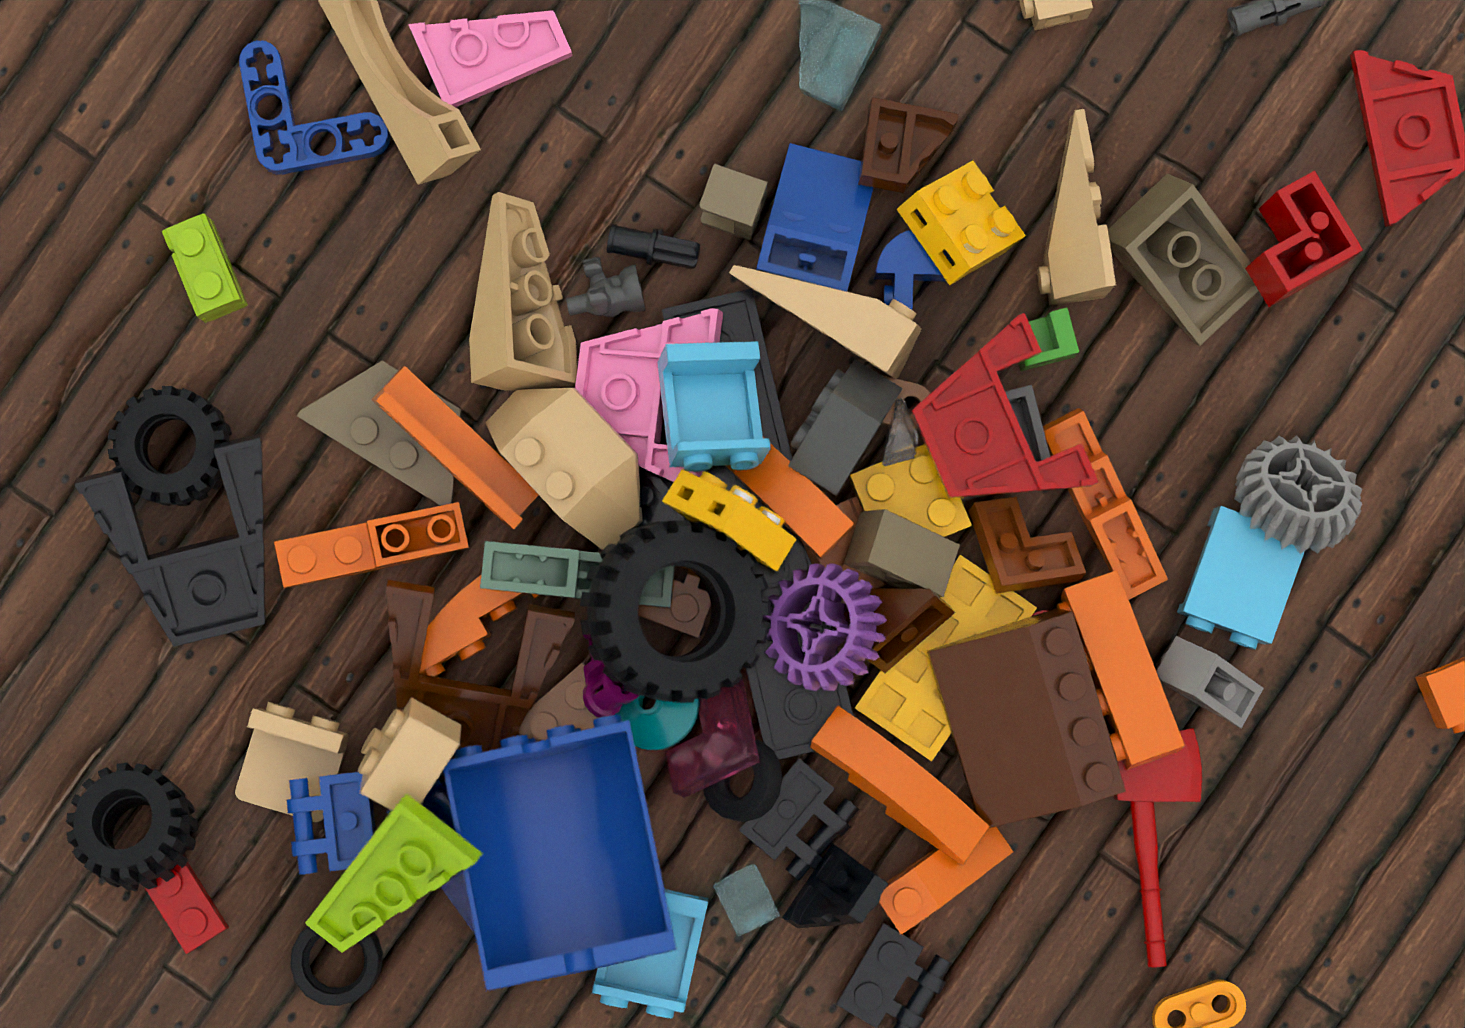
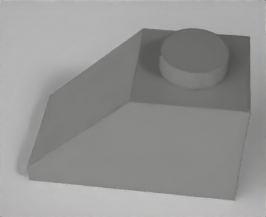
[1156,636,1264,729]

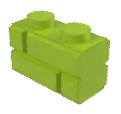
[162,213,248,323]

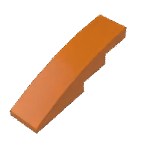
[1043,408,1168,600]
[810,706,990,865]

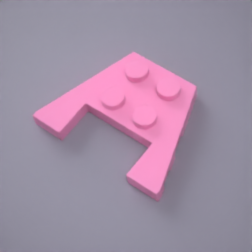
[575,308,723,482]

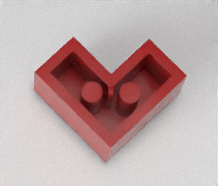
[1245,171,1363,307]

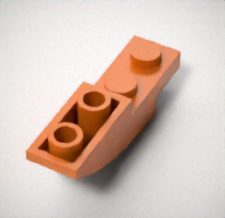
[274,502,469,589]
[419,575,541,677]

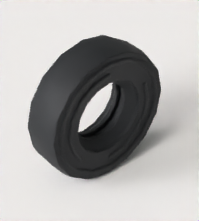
[702,737,783,822]

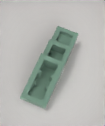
[480,541,675,608]

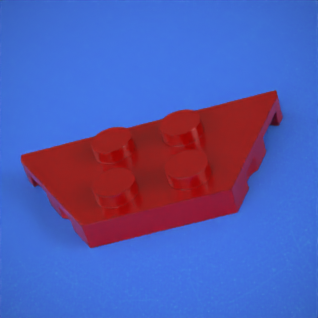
[1350,50,1465,227]

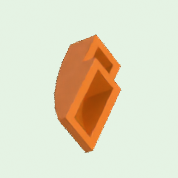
[725,437,854,560]

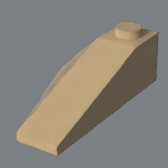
[1037,109,1116,305]
[729,265,922,379]

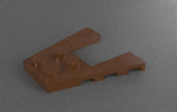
[386,579,575,774]

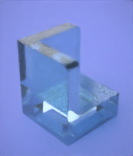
[713,864,780,937]

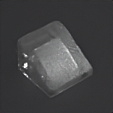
[882,398,918,466]

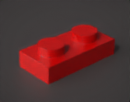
[144,855,229,954]

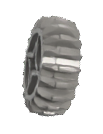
[1234,435,1362,554]

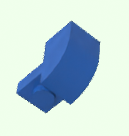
[874,230,951,310]

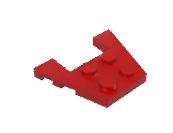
[911,313,1099,498]

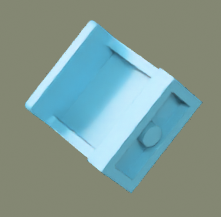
[657,341,771,472]
[1177,506,1305,650]
[592,889,709,1018]

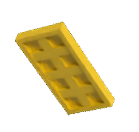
[854,555,1037,762]

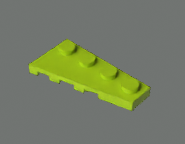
[305,793,483,953]

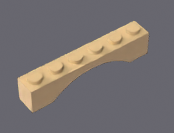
[318,0,481,185]

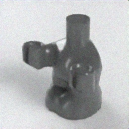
[566,257,646,317]

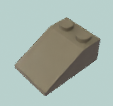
[1108,174,1258,346]

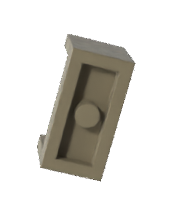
[700,164,768,241]
[844,509,960,597]

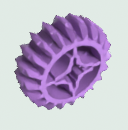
[763,563,887,691]

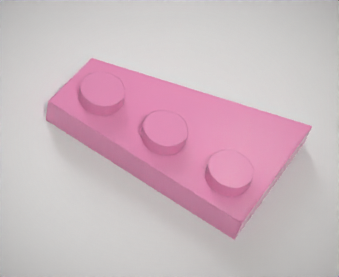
[408,11,573,107]

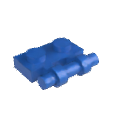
[286,772,376,875]

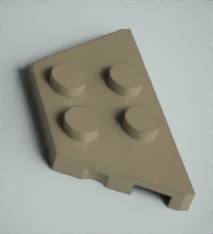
[297,360,462,506]

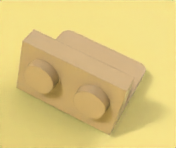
[235,702,351,822]

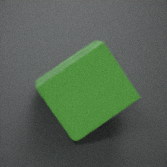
[1019,308,1079,371]

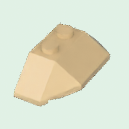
[485,388,642,550]

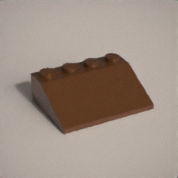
[927,608,1126,828]

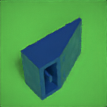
[756,143,873,292]

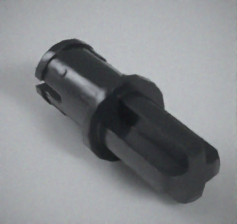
[606,223,700,269]

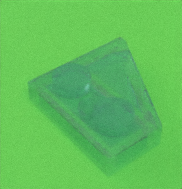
[799,0,883,111]

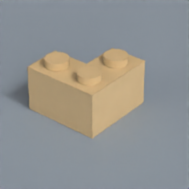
[358,698,461,810]

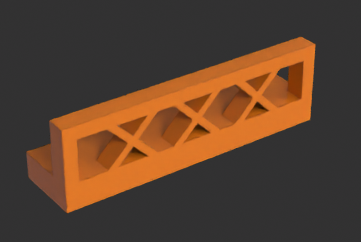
[371,366,539,530]

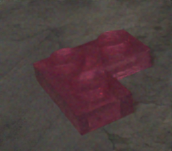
[666,679,760,798]

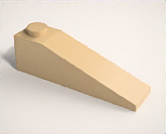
[469,192,577,391]

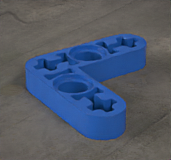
[239,41,390,174]

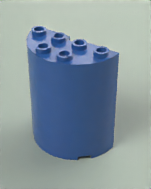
[443,714,677,990]

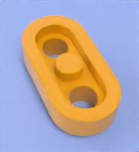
[1152,980,1246,1028]

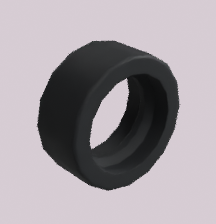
[290,927,383,1006]

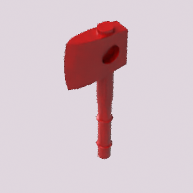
[1114,728,1202,967]

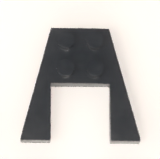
[75,433,266,647]

